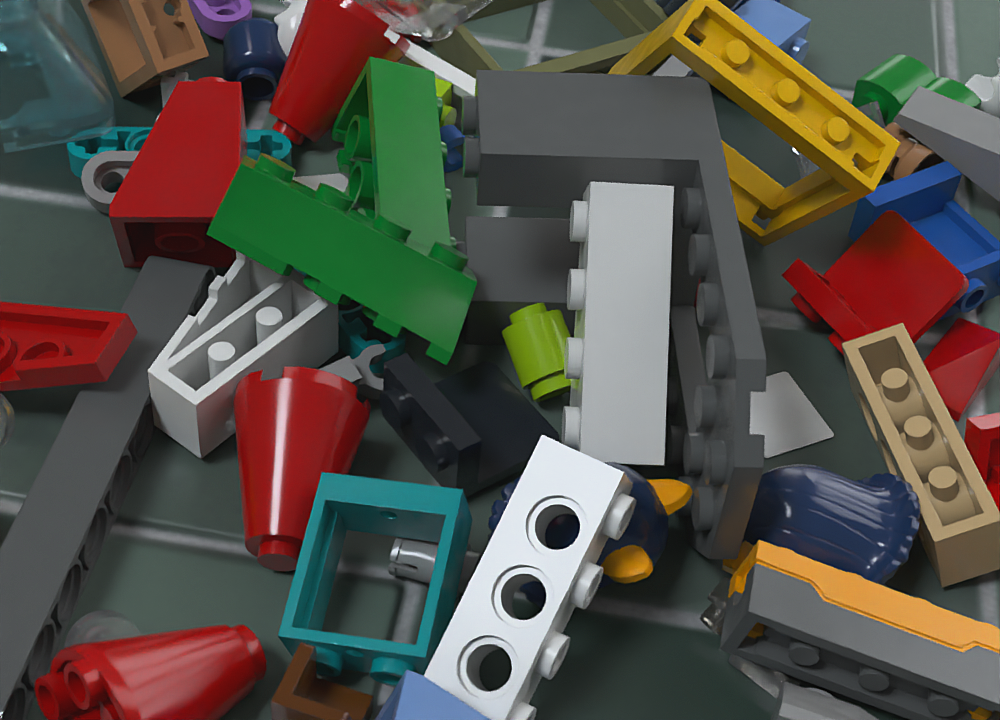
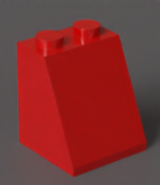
[109,77,247,267]

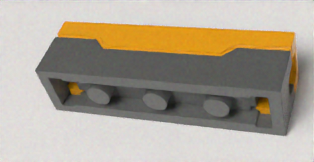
[719,540,1000,720]

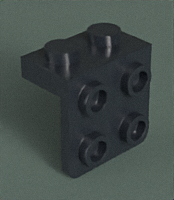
[379,353,559,498]

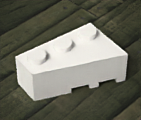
[148,251,338,459]

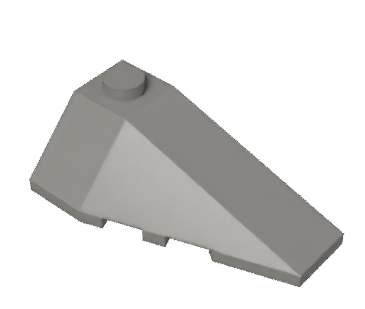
[893,86,1000,202]

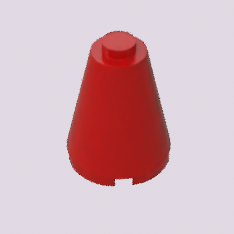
[268,0,410,146]
[233,366,371,571]

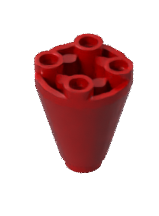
[34,624,267,720]

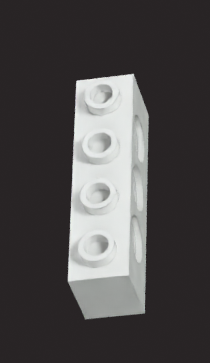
[424,435,636,720]

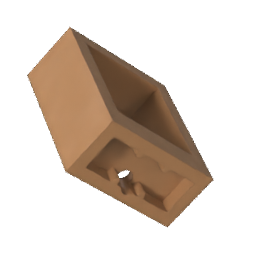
[81,0,210,98]

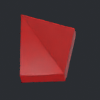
[923,317,1000,422]

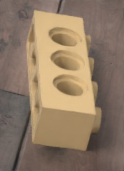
[841,323,1000,588]

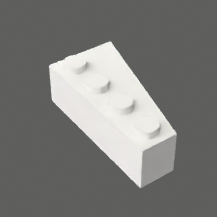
[562,182,674,467]

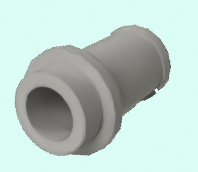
[388,537,483,598]

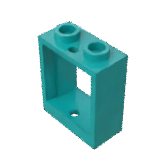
[278,472,473,687]

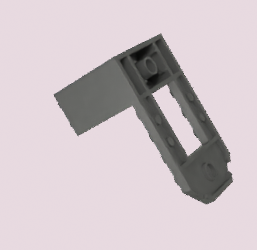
[456,70,767,559]

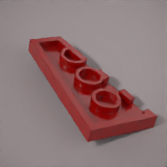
[0,301,138,392]

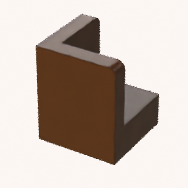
[271,642,373,720]

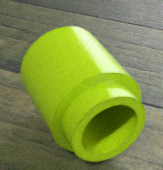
[502,303,571,402]

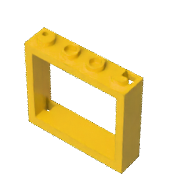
[608,0,901,246]

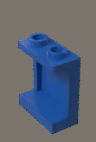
[848,161,1000,322]

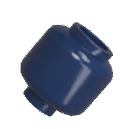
[223,18,287,101]

